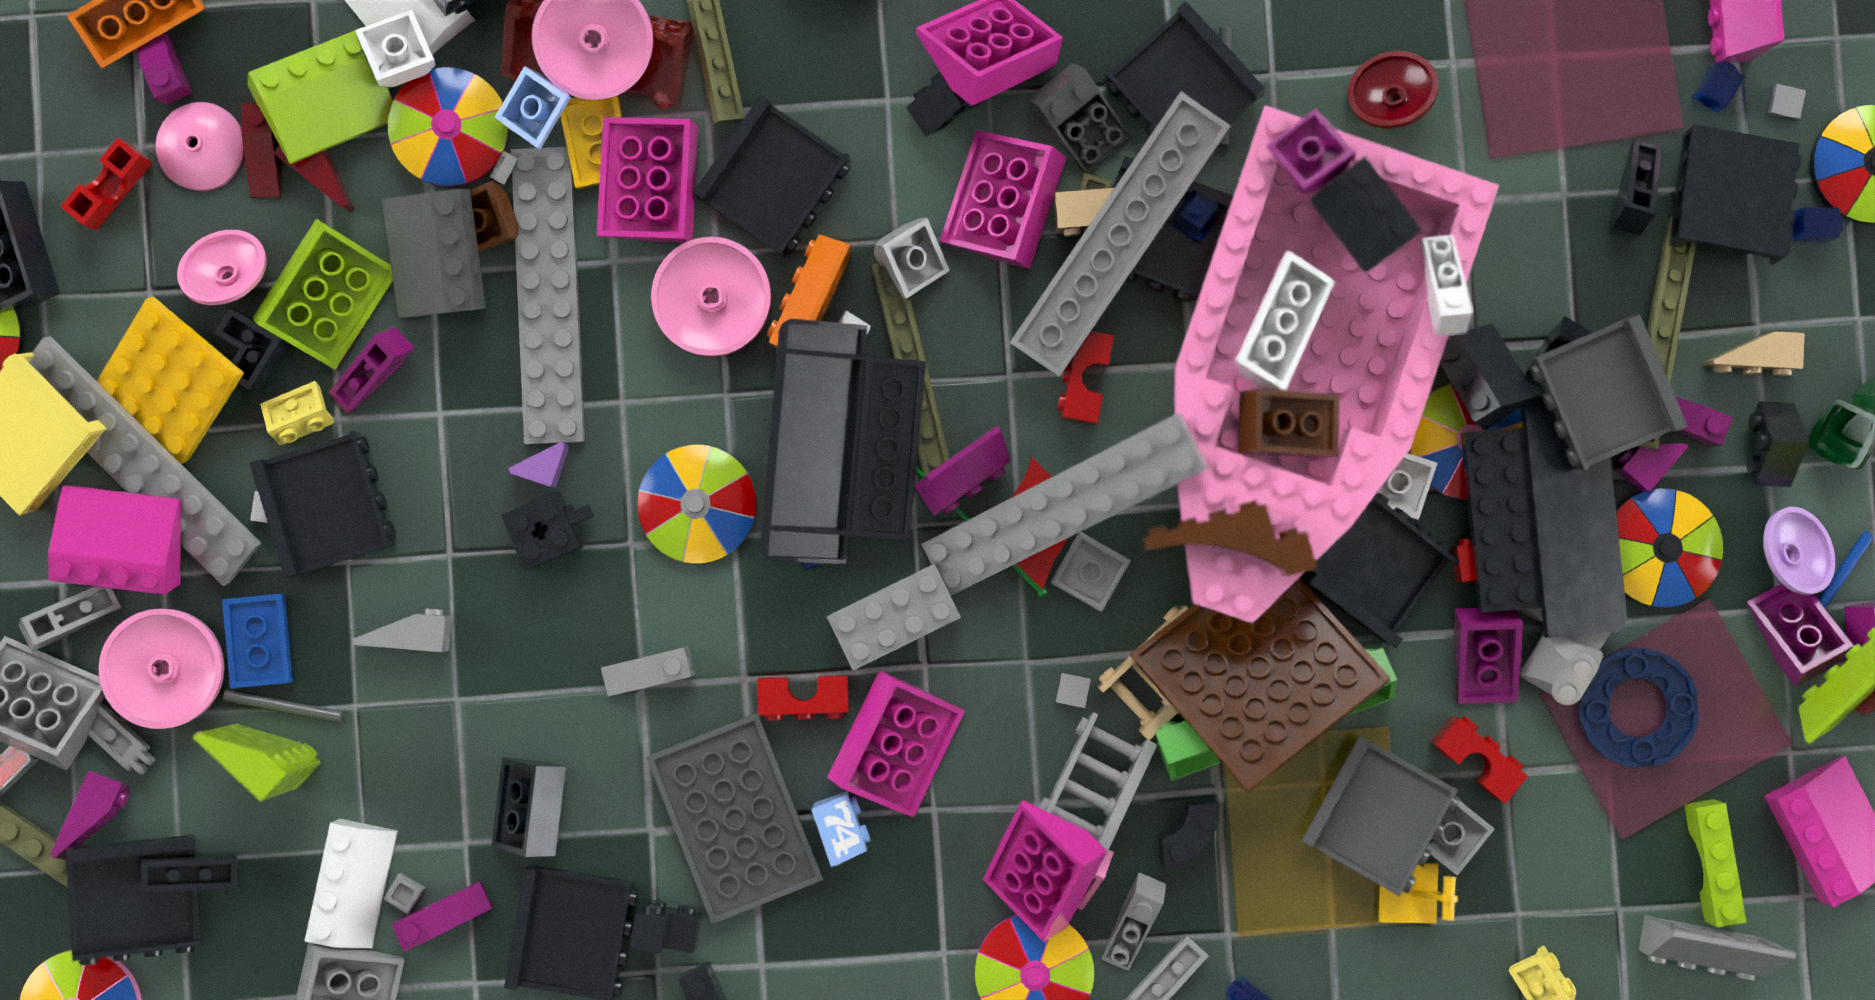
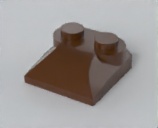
[470,182,519,254]

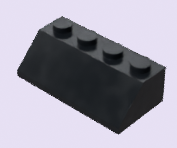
[0,181,60,313]

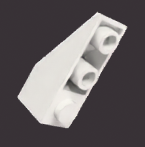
[1422,235,1473,336]

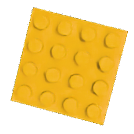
[97,296,244,464]

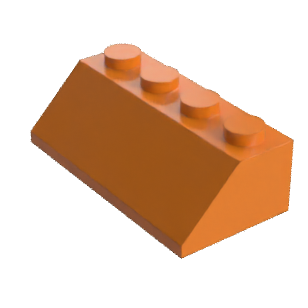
[67,0,205,69]
[767,234,852,348]

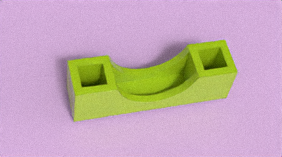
[1684,799,1747,927]

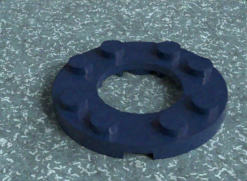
[1577,648,1700,768]

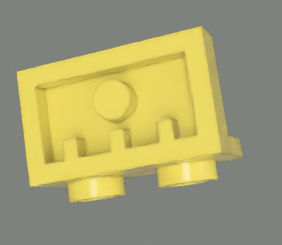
[260,381,334,445]
[1509,945,1576,1000]

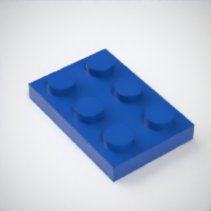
[222,593,293,689]

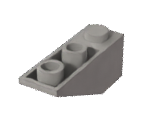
[1101,873,1166,971]

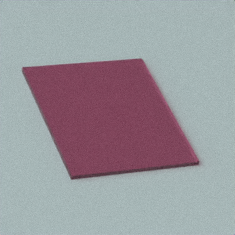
[1464,0,1683,158]
[1539,598,1792,839]

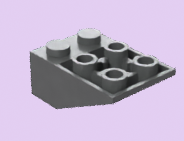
[1027,63,1132,173]

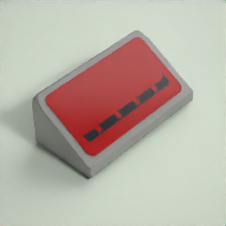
[0,746,40,797]

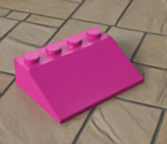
[916,0,1063,106]
[1708,0,1785,64]
[597,117,699,244]
[940,130,1067,269]
[48,485,181,595]
[827,670,965,818]
[1764,756,1875,908]
[983,801,1108,942]

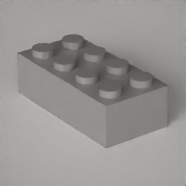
[827,564,961,670]

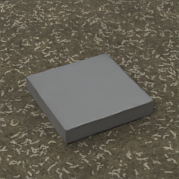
[1050,532,1131,612]

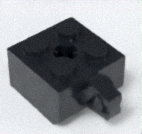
[501,492,594,570]

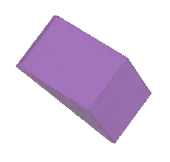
[508,441,569,488]

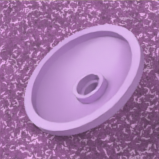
[1763,507,1835,595]

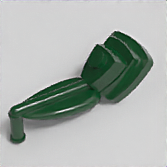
[1808,378,1875,469]

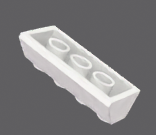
[1235,251,1335,391]
[305,819,398,948]

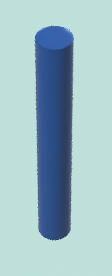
[1818,531,1875,609]

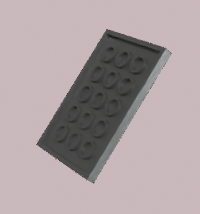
[646,712,824,924]

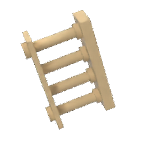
[1097,605,1189,740]

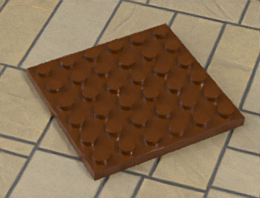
[1130,578,1391,794]

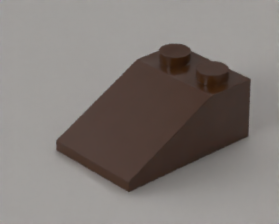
[1238,389,1340,457]

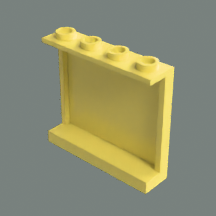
[0,352,107,516]

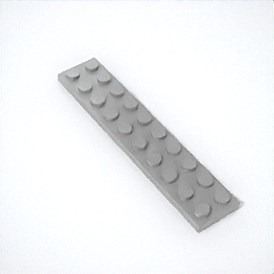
[1009,92,1230,377]
[511,147,585,445]
[29,336,262,586]
[922,412,1208,596]

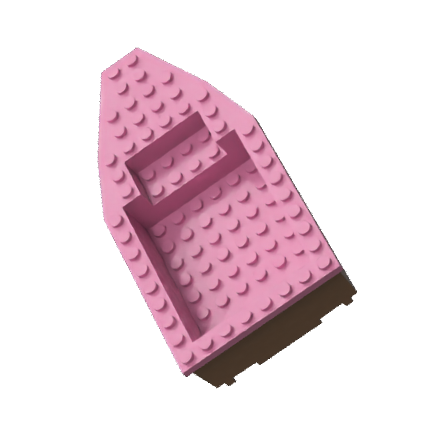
[1174,106,1499,623]

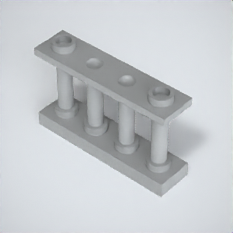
[1039,712,1157,851]

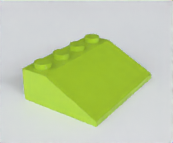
[248,31,393,164]
[252,218,393,370]
[1798,627,1875,744]
[193,724,321,801]

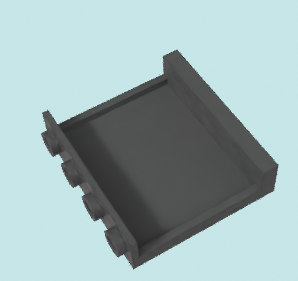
[1530,315,1688,470]
[1302,736,1461,896]

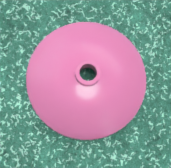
[156,102,245,191]
[177,230,267,305]

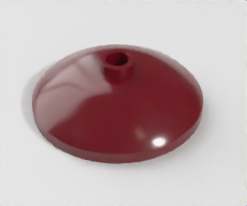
[1348,51,1439,129]

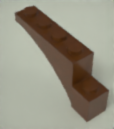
[1142,500,1317,577]

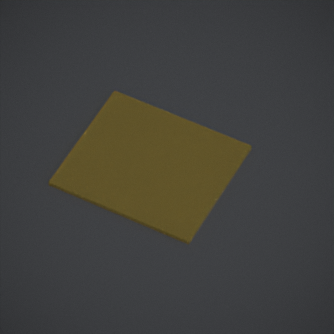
[1225,725,1400,936]

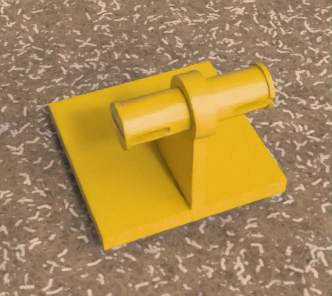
[1378,862,1458,923]

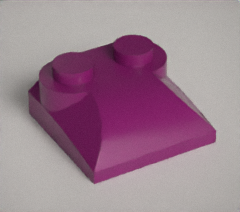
[1266,109,1355,194]

